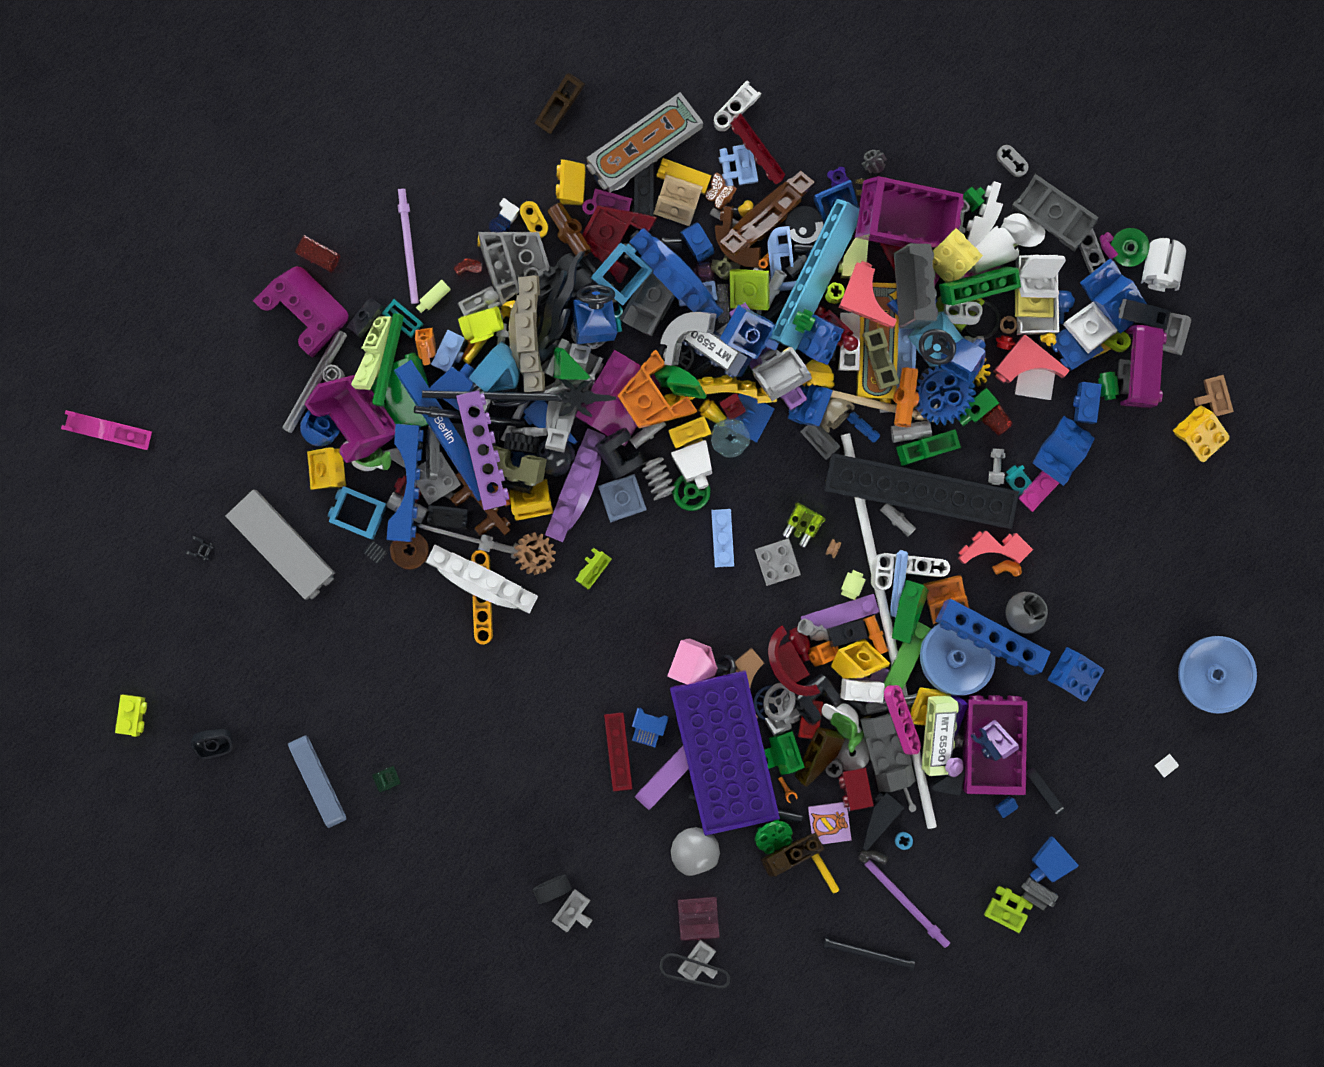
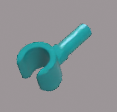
[614,304,623,332]

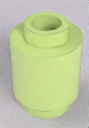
[841,570,866,600]

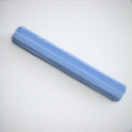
[890,550,908,618]

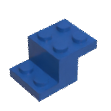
[1080,259,1146,334]
[1033,416,1095,486]

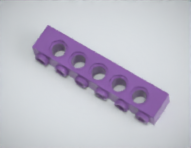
[456,390,509,510]

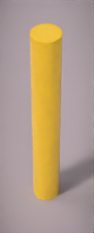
[812,853,840,894]

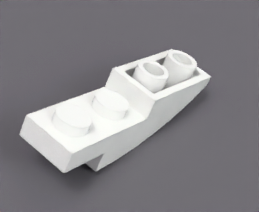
[966,181,1003,247]

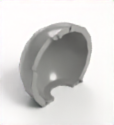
[671,827,720,876]

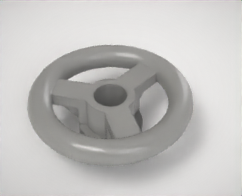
[763,683,795,721]

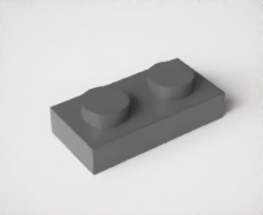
[800,425,840,460]

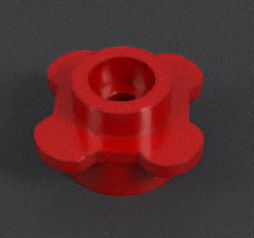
[996,335,1015,350]

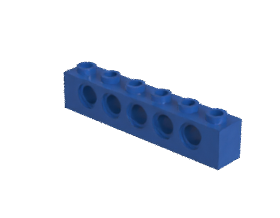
[935,599,1051,675]

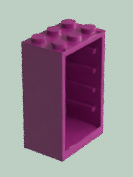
[855,176,964,250]
[962,695,1027,795]

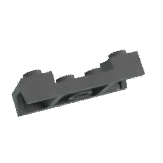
[1012,174,1098,252]

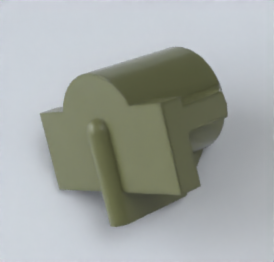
[710,255,741,280]

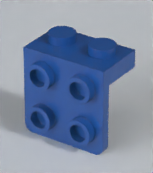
[1048,647,1104,701]

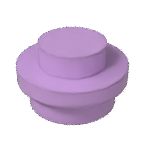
[945,758,963,777]

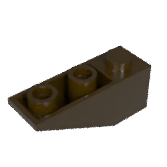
[761,832,825,877]

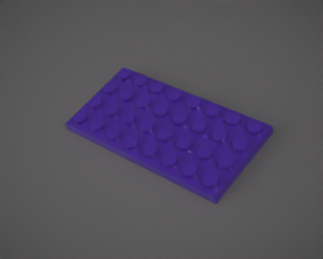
[670,670,780,836]

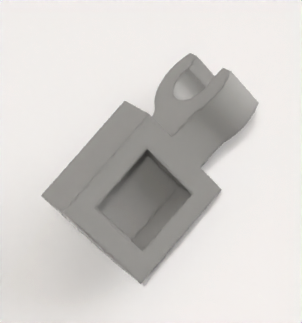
[765,709,800,737]

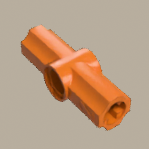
[893,367,919,428]

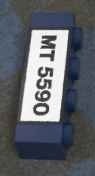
[682,330,753,378]

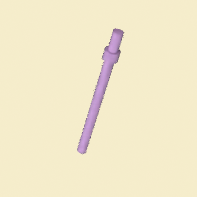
[398,189,419,304]

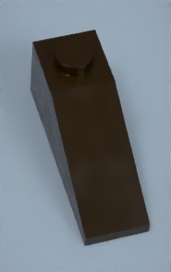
[795,727,845,787]

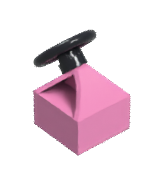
[668,639,736,685]

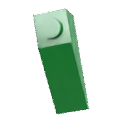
[892,580,929,644]

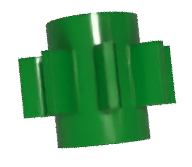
[792,309,816,334]

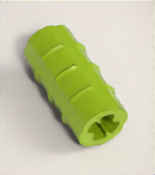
[825,283,845,304]

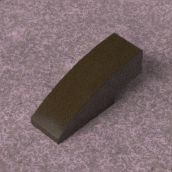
[535,73,585,134]

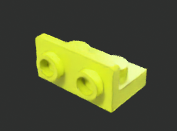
[115,694,147,737]

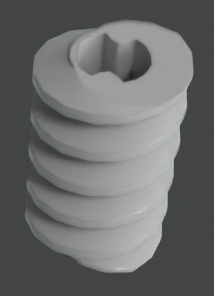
[642,458,675,501]

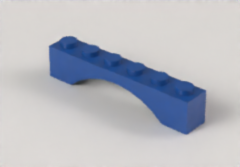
[387,424,424,542]

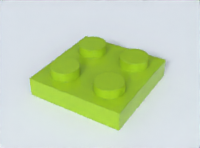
[730,269,769,310]

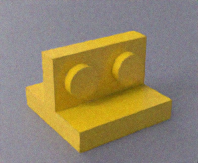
[307,448,346,490]
[510,479,553,521]

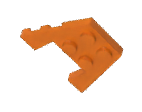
[618,350,697,429]

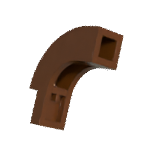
[715,206,762,268]

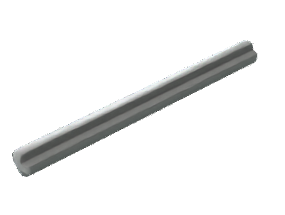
[283,330,347,433]

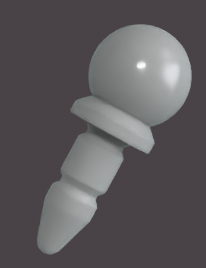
[483,290,503,320]

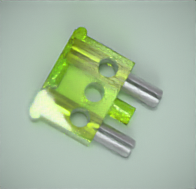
[783,502,826,547]

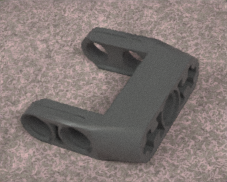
[426,423,487,480]

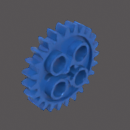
[916,366,976,425]

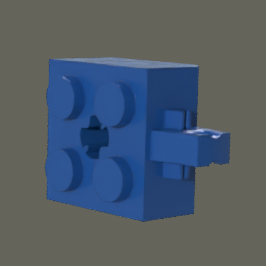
[720,305,779,359]

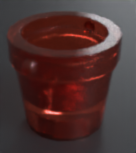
[981,404,1013,435]

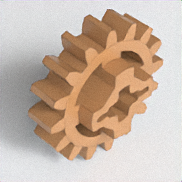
[514,533,556,575]

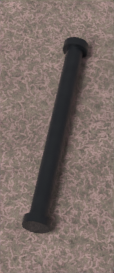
[823,937,915,971]

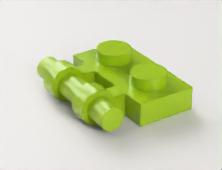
[984,886,1033,933]

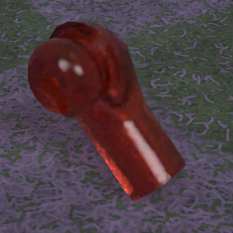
[454,258,482,276]

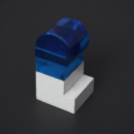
[489,198,520,232]

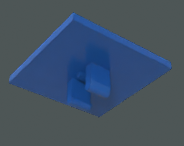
[723,394,774,442]

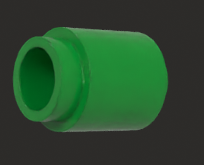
[1098,372,1120,400]

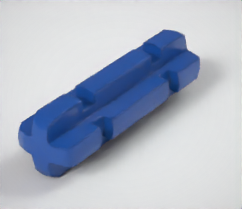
[847,412,880,442]

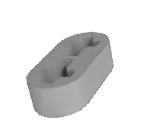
[997,145,1028,177]

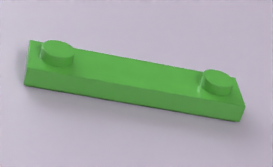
[883,622,931,690]

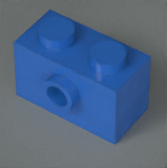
[1073,382,1102,424]

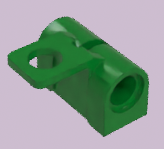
[764,731,805,775]

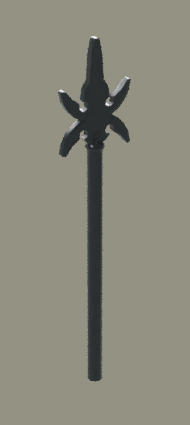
[422,379,616,417]

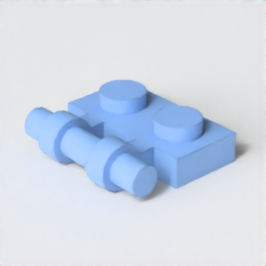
[719,145,758,186]

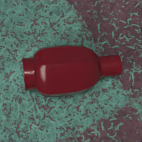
[789,627,810,662]

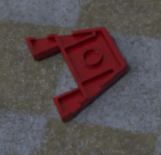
[582,205,657,283]

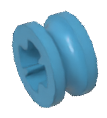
[895,832,913,850]

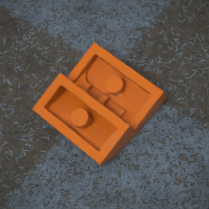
[923,575,969,624]

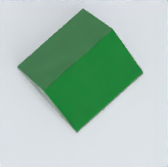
[554,347,590,380]

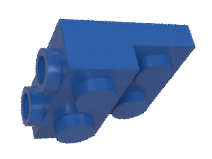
[797,314,844,365]
[1051,329,1104,371]
[788,384,833,426]

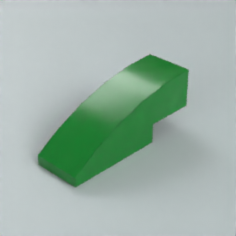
[654,365,707,399]
[896,430,961,466]

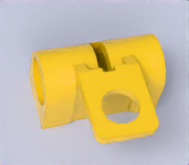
[668,416,711,449]

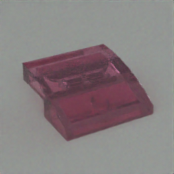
[678,897,719,941]

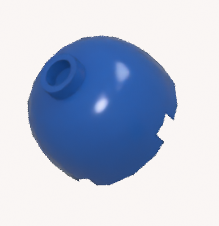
[300,410,340,447]

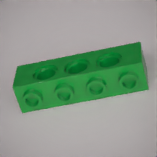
[939,267,1021,306]

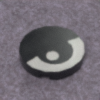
[785,206,823,244]

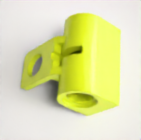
[458,306,504,344]

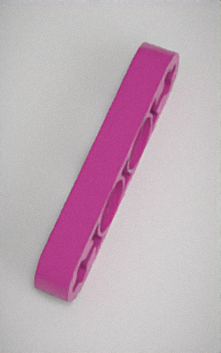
[884,685,921,755]

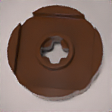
[390,532,429,569]

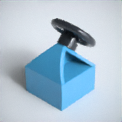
[469,341,529,407]

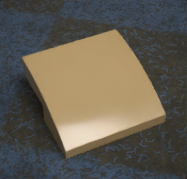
[654,175,703,226]

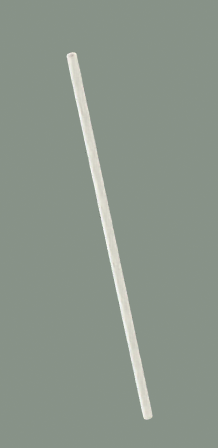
[841,434,937,829]

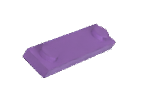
[801,594,879,629]

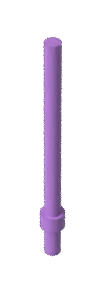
[864,859,950,948]

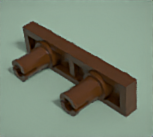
[450,473,511,536]

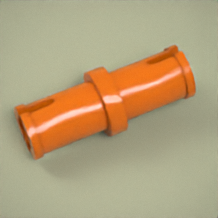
[863,615,889,654]

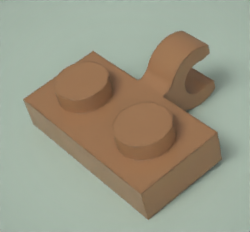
[1193,375,1234,416]

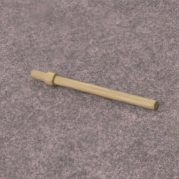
[830,390,934,422]

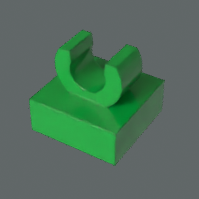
[963,187,986,212]

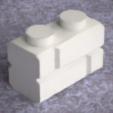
[841,679,885,703]

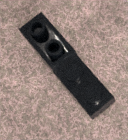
[1119,299,1171,330]

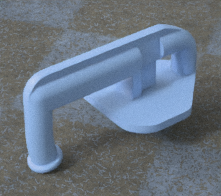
[767,226,796,291]

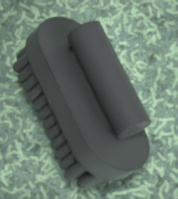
[1021,877,1058,910]

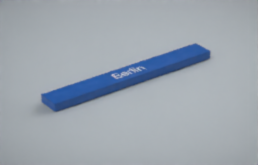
[394,360,495,501]

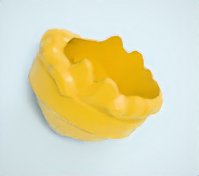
[803,359,835,389]

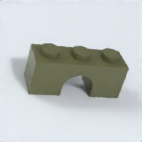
[862,327,900,391]
[483,446,547,486]

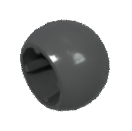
[1005,592,1048,633]

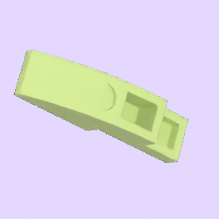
[351,316,392,390]

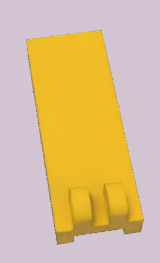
[656,158,711,195]

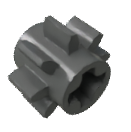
[862,150,887,174]

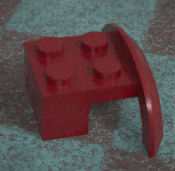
[768,625,821,696]

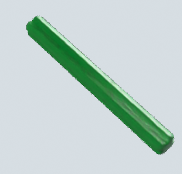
[372,313,404,406]

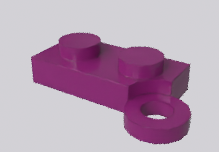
[583,189,632,215]

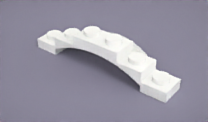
[426,545,538,613]

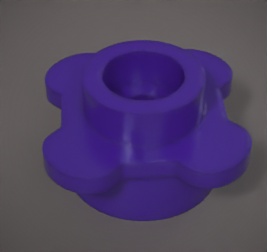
[827,167,849,187]

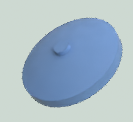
[920,619,995,696]
[1178,636,1257,713]

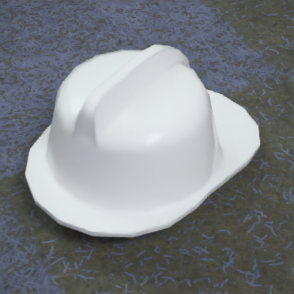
[1001,213,1045,247]

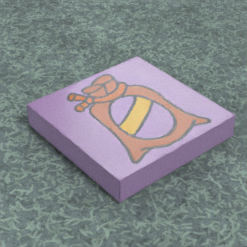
[808,802,851,844]

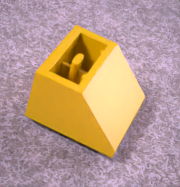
[556,160,585,205]

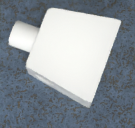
[671,440,712,489]

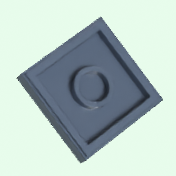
[598,474,646,522]

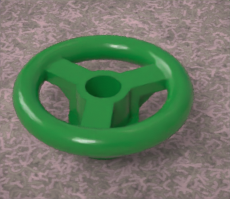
[672,475,710,511]

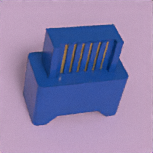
[632,708,669,747]

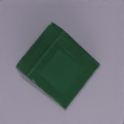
[372,766,401,792]

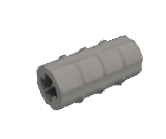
[891,421,932,443]
[386,492,428,524]

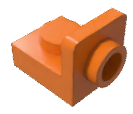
[808,641,839,667]

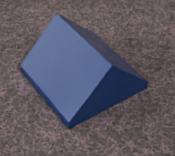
[813,180,859,224]

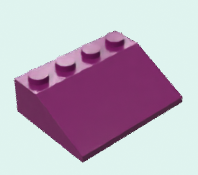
[575,350,661,446]

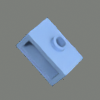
[431,330,467,372]

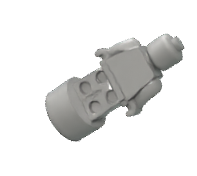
[798,618,829,641]

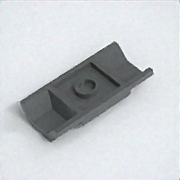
[619,266,675,336]
[860,713,916,792]

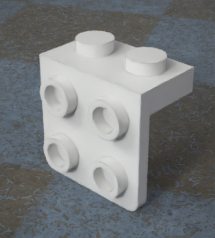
[1019,255,1066,298]

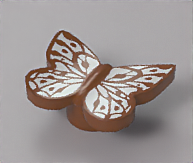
[705,173,737,209]

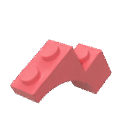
[957,531,1033,564]

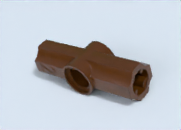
[548,203,591,258]

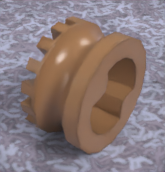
[1000,316,1017,334]
[826,539,841,558]

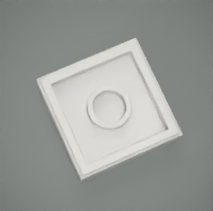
[1063,302,1118,353]

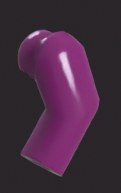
[1099,232,1118,260]

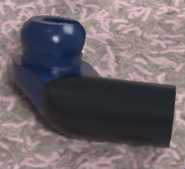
[793,244,813,258]

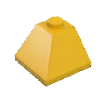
[831,639,890,679]

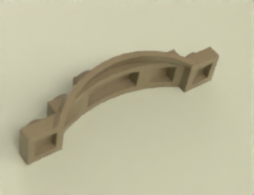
[509,275,545,393]

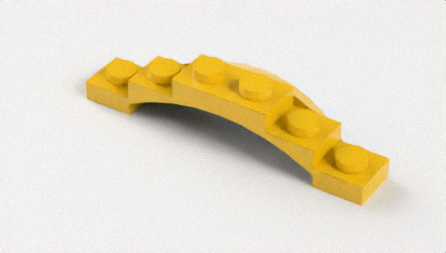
[663,375,777,407]

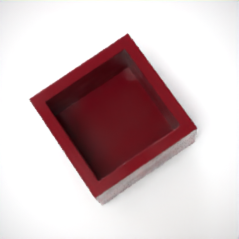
[838,768,873,811]

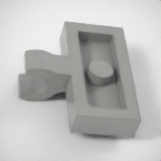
[552,889,593,932]
[677,939,717,981]

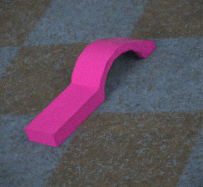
[61,410,152,450]

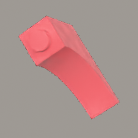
[839,261,897,329]
[993,334,1070,383]

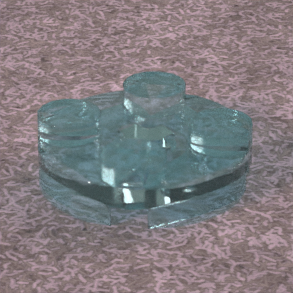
[711,419,750,457]

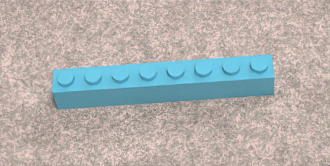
[771,199,859,350]

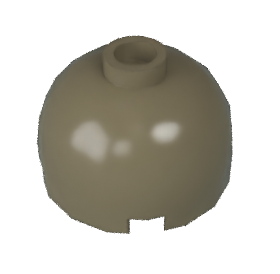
[820,398,855,433]

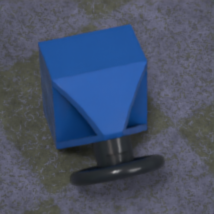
[571,285,617,344]

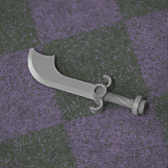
[417,524,519,559]

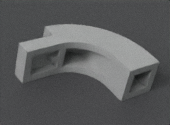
[660,312,717,366]

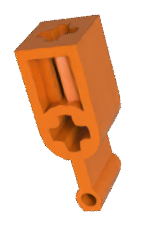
[415,328,436,365]

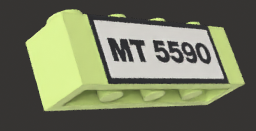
[921,695,959,776]

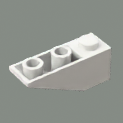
[838,313,860,371]

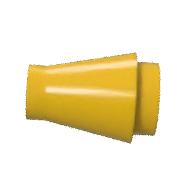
[698,399,727,426]

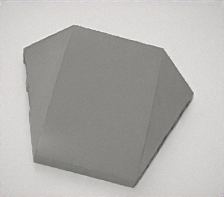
[478,232,550,305]

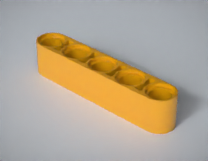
[471,550,493,644]

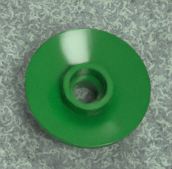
[1111,228,1150,267]

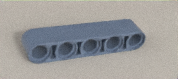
[288,735,346,828]

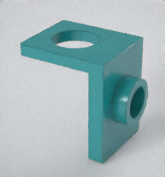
[1004,465,1032,496]

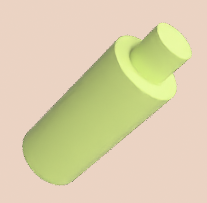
[416,280,451,313]

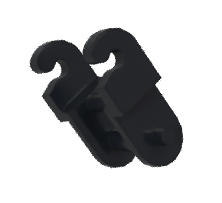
[186,536,215,561]

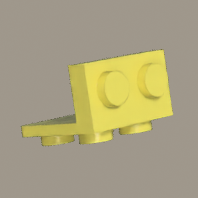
[933,228,983,283]

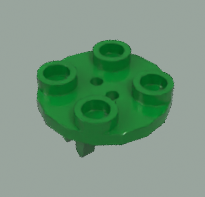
[755,819,792,854]

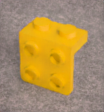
[1173,405,1229,462]

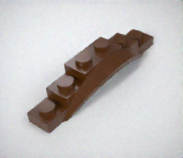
[720,171,815,257]

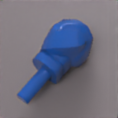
[1058,290,1075,324]

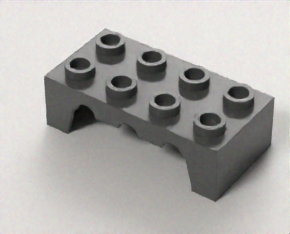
[894,243,938,329]

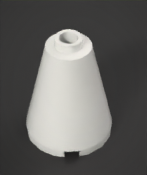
[968,226,1019,274]

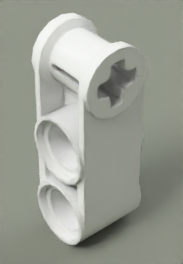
[714,81,761,131]

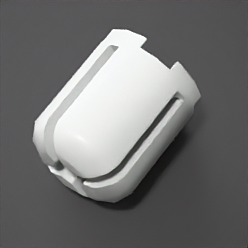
[1141,238,1186,292]

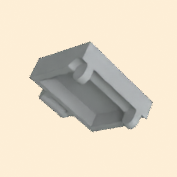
[752,347,812,401]

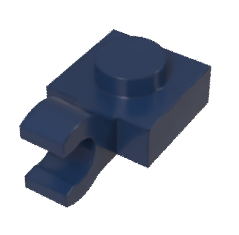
[970,728,1002,761]

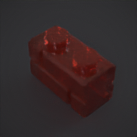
[295,236,340,273]

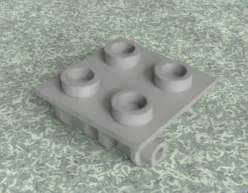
[417,452,461,505]
[755,538,801,586]

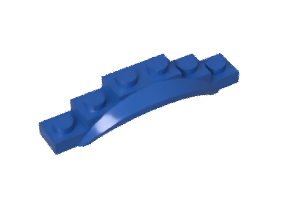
[629,228,724,319]

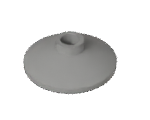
[836,736,870,771]

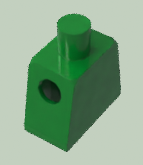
[958,387,999,426]

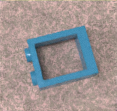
[591,243,653,305]
[328,486,387,540]

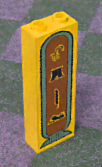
[856,283,899,403]

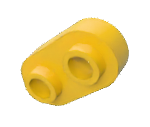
[520,201,548,238]

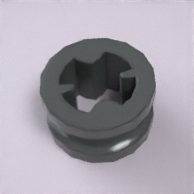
[825,758,844,777]

